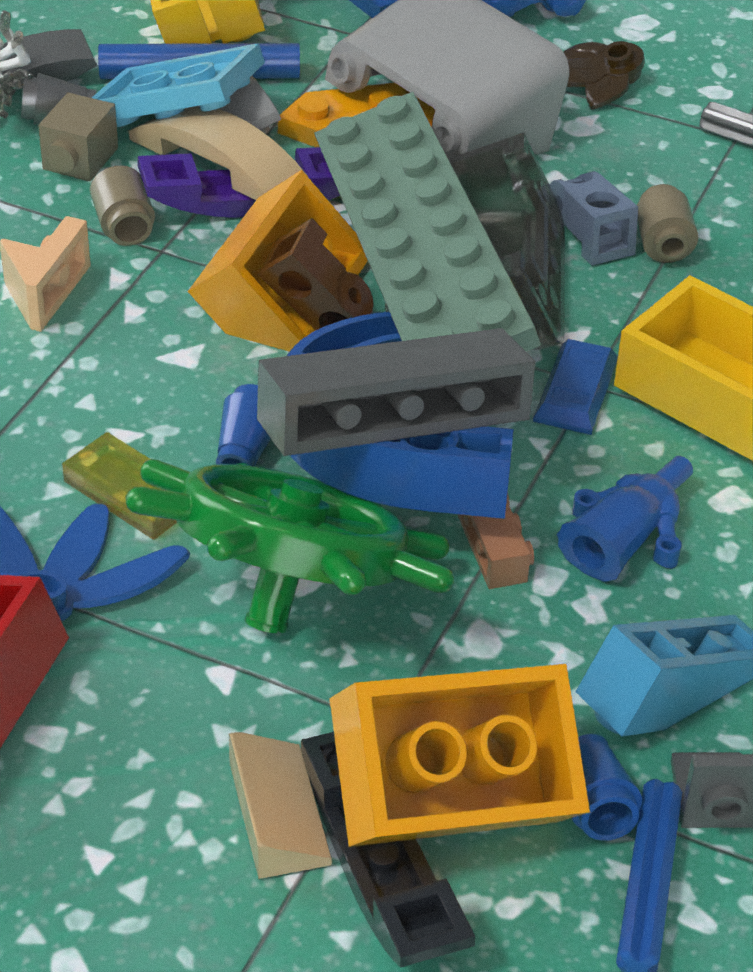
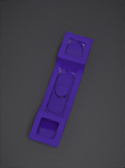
[137,147,340,218]

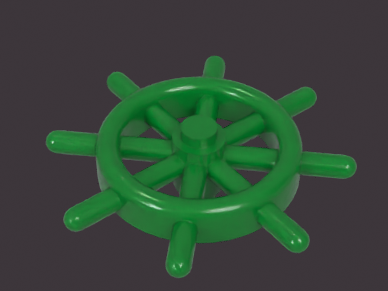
[126,459,454,634]

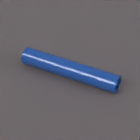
[98,43,300,79]

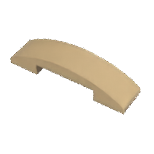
[129,106,307,200]

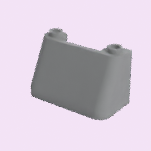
[325,0,569,171]

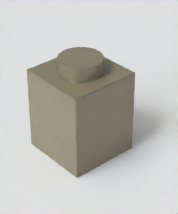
[38,92,118,181]

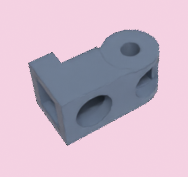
[548,171,638,266]

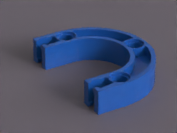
[287,312,514,519]

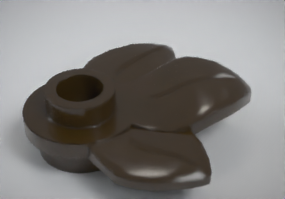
[563,41,645,110]

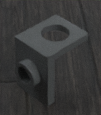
[671,752,753,828]

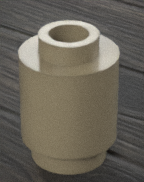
[90,165,155,246]
[637,184,698,263]

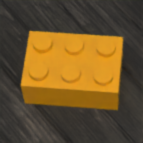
[329,664,590,847]

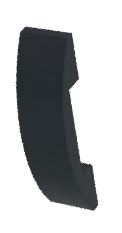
[301,731,475,968]

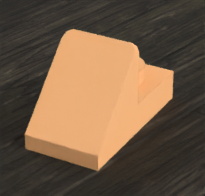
[0,216,91,332]

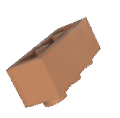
[457,493,534,589]

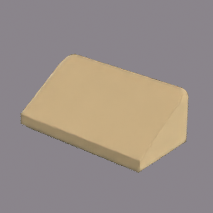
[229,732,332,879]

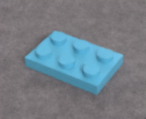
[92,43,265,127]

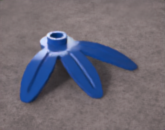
[0,503,190,621]

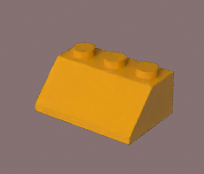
[187,170,368,352]

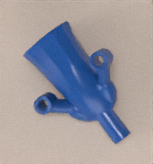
[557,456,693,582]

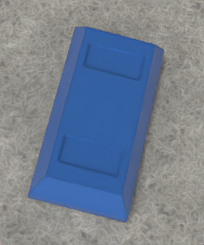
[533,339,618,435]

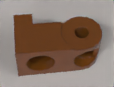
[258,218,374,330]

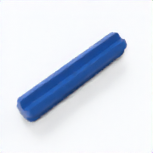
[616,778,683,972]

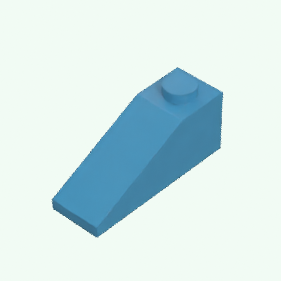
[575,615,753,737]

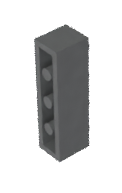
[257,328,536,456]

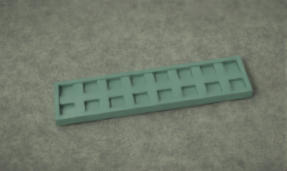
[314,92,541,351]

